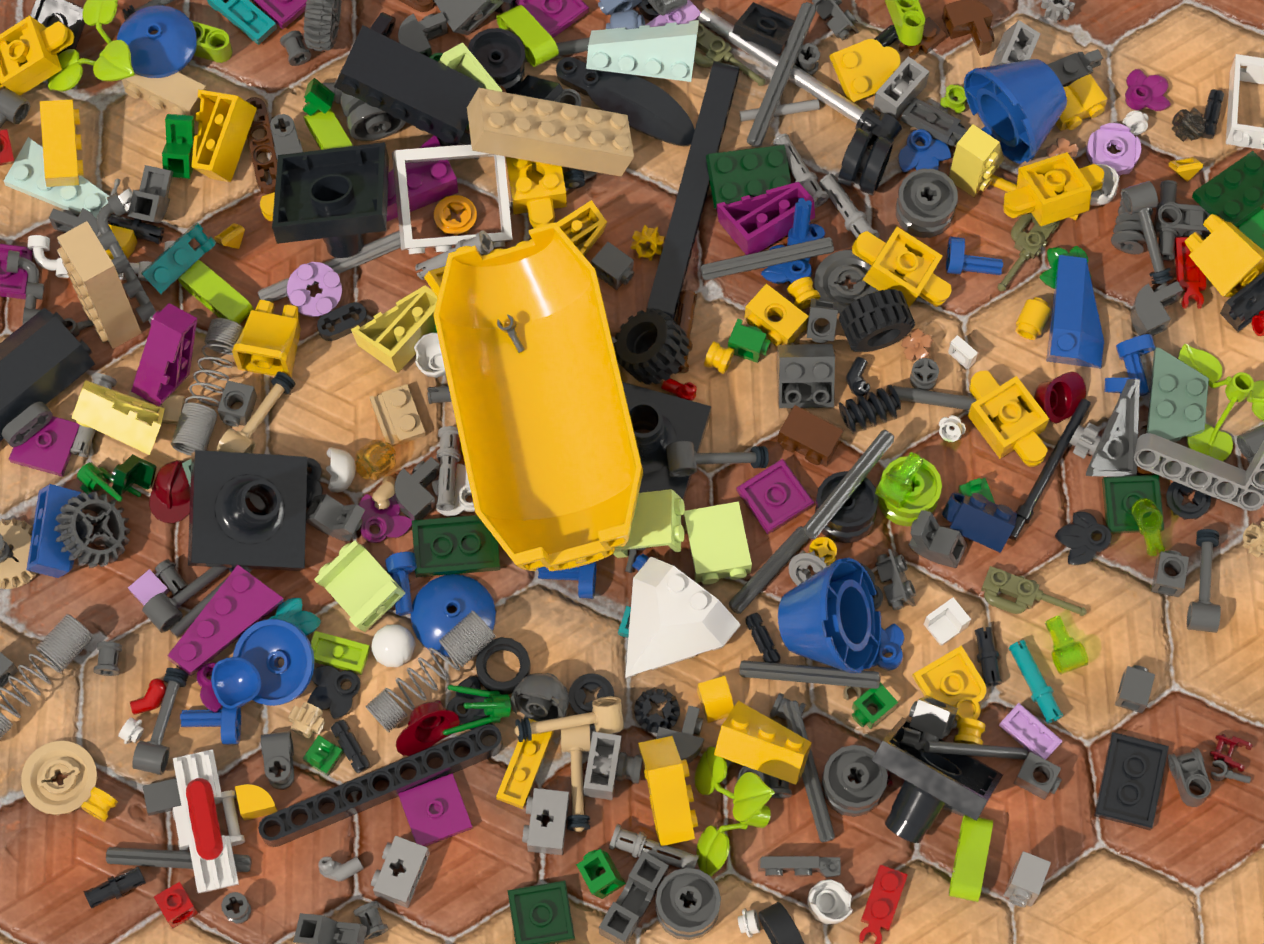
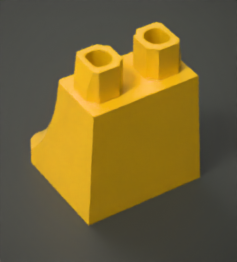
[1185,214,1264,298]
[232,300,301,378]

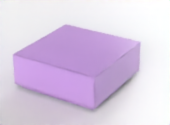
[128,569,169,606]

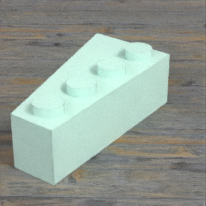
[586,20,699,82]

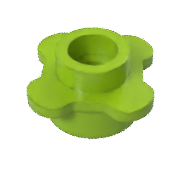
[940,85,967,113]

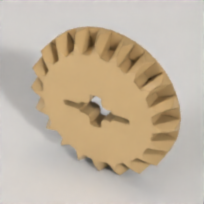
[0,518,38,589]
[21,741,98,816]

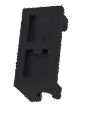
[1220,272,1264,333]

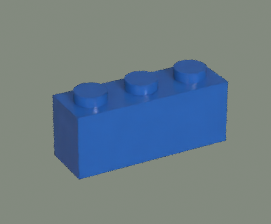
[26,484,82,578]

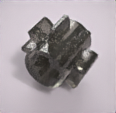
[1172,108,1206,142]

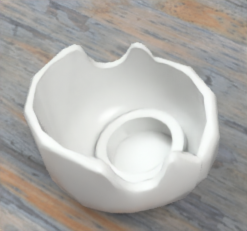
[1090,164,1119,206]
[414,332,446,378]
[326,447,356,493]
[371,624,416,667]
[808,879,853,924]

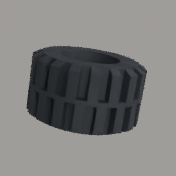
[839,289,915,352]
[613,308,689,385]

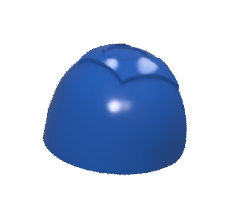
[211,657,261,709]

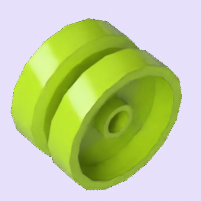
[877,456,942,527]

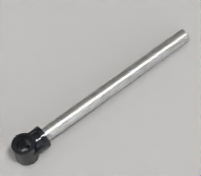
[698,8,902,145]

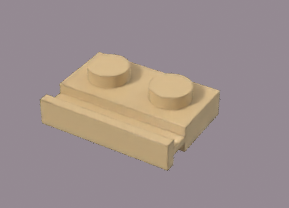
[370,384,426,449]

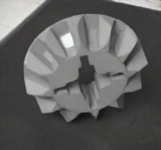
[789,550,828,585]

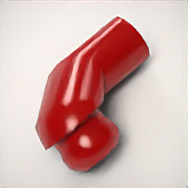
[661,378,697,401]
[130,678,167,715]

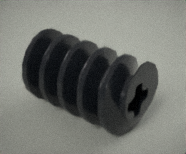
[839,384,901,434]

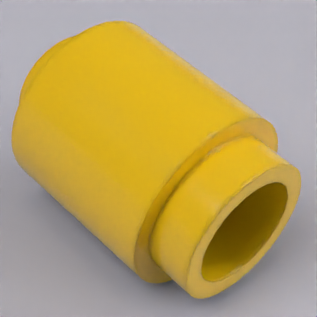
[1016,297,1051,340]

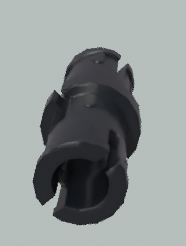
[108,214,164,244]
[975,627,1002,687]
[84,867,146,909]

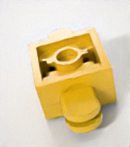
[0,16,74,96]
[1003,152,1104,227]
[505,156,567,228]
[852,227,951,307]
[968,371,1049,467]

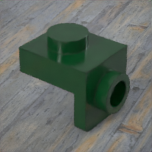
[111,454,157,496]

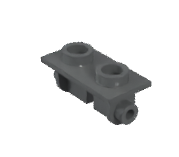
[812,0,859,40]
[876,549,916,610]

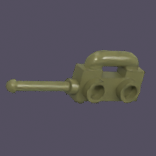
[693,20,766,86]
[997,213,1060,292]
[981,566,1087,616]

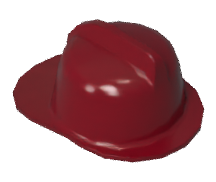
[1034,371,1086,424]
[149,460,190,523]
[395,700,460,756]

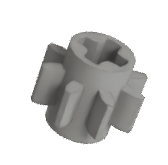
[1041,0,1075,23]
[1069,423,1101,459]

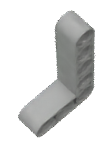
[1134,433,1264,511]

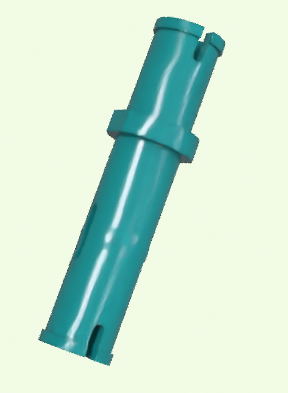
[1008,640,1064,724]

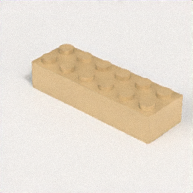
[467,88,634,176]
[57,221,141,349]

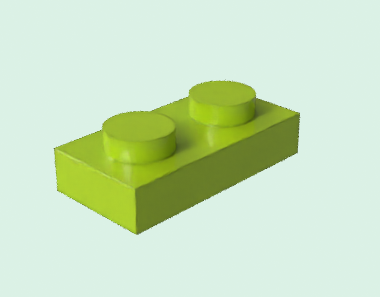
[311,631,370,675]

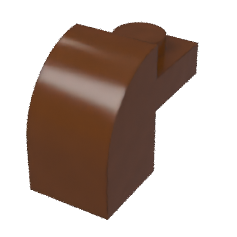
[942,0,994,56]

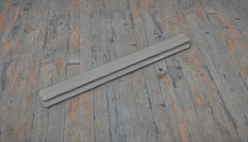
[258,231,401,302]

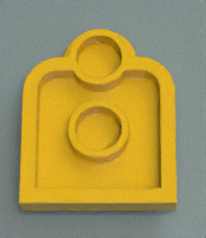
[829,39,900,103]
[912,645,986,721]

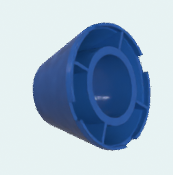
[964,59,1067,164]
[778,558,881,674]

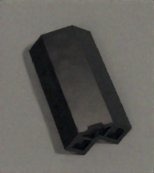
[0,308,95,442]

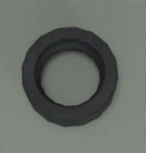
[476,637,530,695]
[758,902,804,944]

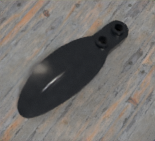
[556,57,695,147]

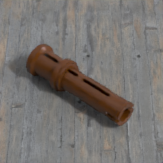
[676,290,697,373]

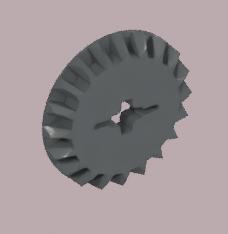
[814,250,878,313]

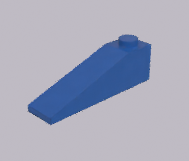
[1046,255,1104,369]

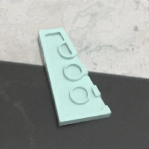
[4,137,109,220]

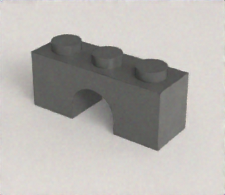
[599,851,669,944]

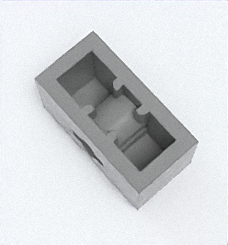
[990,20,1040,66]
[873,56,929,120]
[584,732,622,800]
[522,788,569,855]
[371,836,430,908]
[1003,851,1051,908]

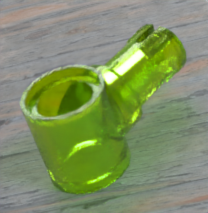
[875,452,923,509]
[1131,498,1165,556]
[1045,616,1088,674]

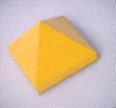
[1169,157,1203,182]
[214,223,245,249]

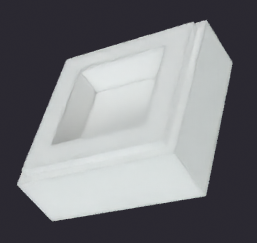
[948,335,978,369]

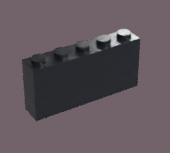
[334,25,485,146]

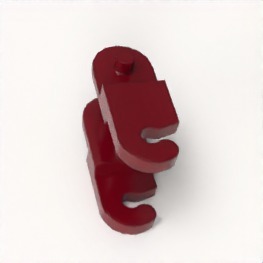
[1209,734,1253,772]

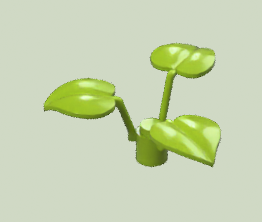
[48,0,135,92]
[1178,344,1264,462]
[695,746,775,877]

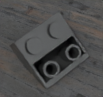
[777,344,835,408]

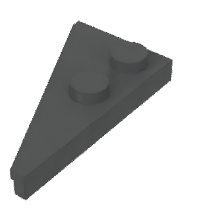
[1086,379,1140,477]

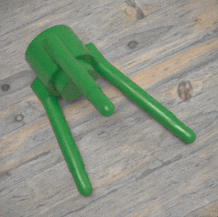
[77,462,141,502]
[443,685,511,735]

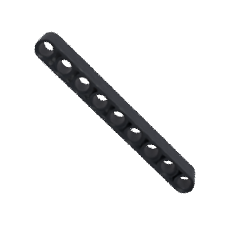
[258,724,503,847]

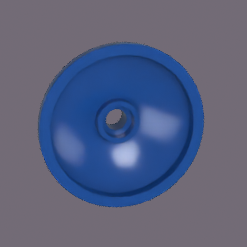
[117,5,197,78]
[411,574,496,657]
[233,619,314,706]

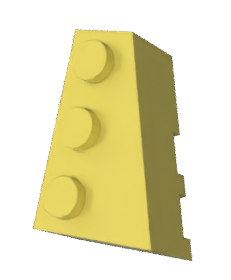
[949,124,1004,197]
[351,285,437,373]
[72,380,165,455]

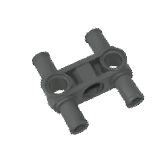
[1153,180,1211,261]

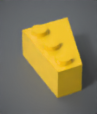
[191,89,257,183]
[40,100,84,187]
[529,200,607,256]
[714,700,812,785]
[638,736,698,846]

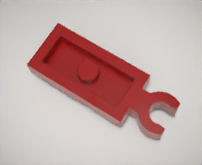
[1174,237,1206,309]
[859,865,908,944]

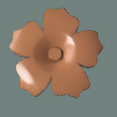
[1046,137,1079,164]
[901,328,934,362]

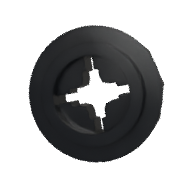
[1166,481,1211,520]
[569,674,614,714]
[634,687,680,733]

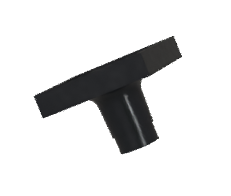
[272,142,389,258]
[622,382,711,501]
[188,450,307,571]
[872,717,1003,843]

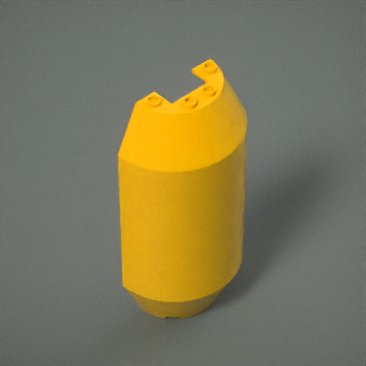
[433,223,643,571]

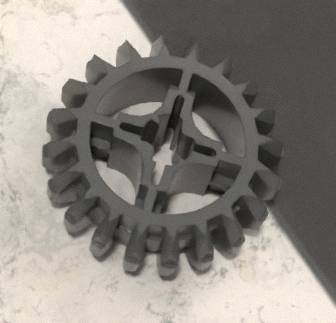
[303,0,342,51]
[54,492,131,568]

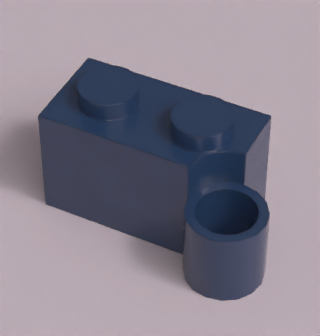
[942,493,1017,553]

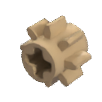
[1242,521,1264,558]
[288,702,325,738]

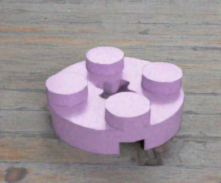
[1086,123,1141,175]
[287,262,342,317]

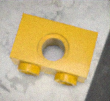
[744,284,809,346]

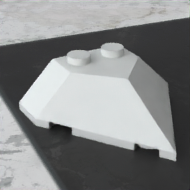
[625,557,741,679]

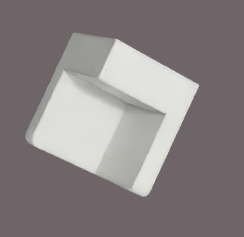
[924,597,971,646]

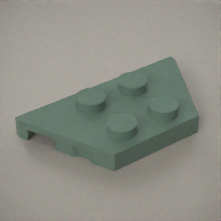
[1147,347,1209,442]

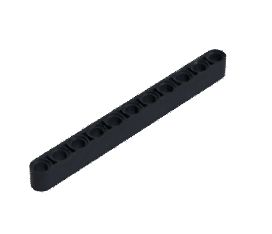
[647,61,740,320]

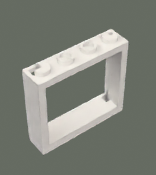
[1226,54,1264,150]
[392,145,513,254]

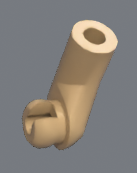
[372,476,396,509]

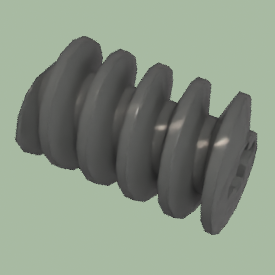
[1111,198,1153,255]

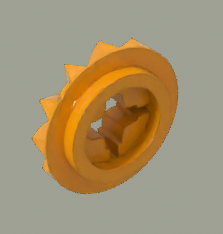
[434,195,477,236]

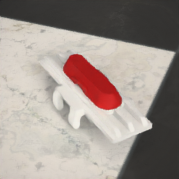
[172,749,245,894]

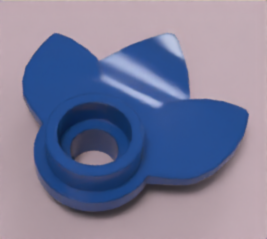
[898,129,951,172]
[761,245,812,284]
[871,624,904,670]

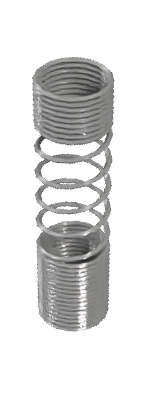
[171,318,244,456]
[365,611,496,732]
[0,614,94,740]

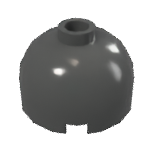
[510,673,569,721]

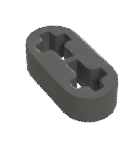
[2,402,53,447]

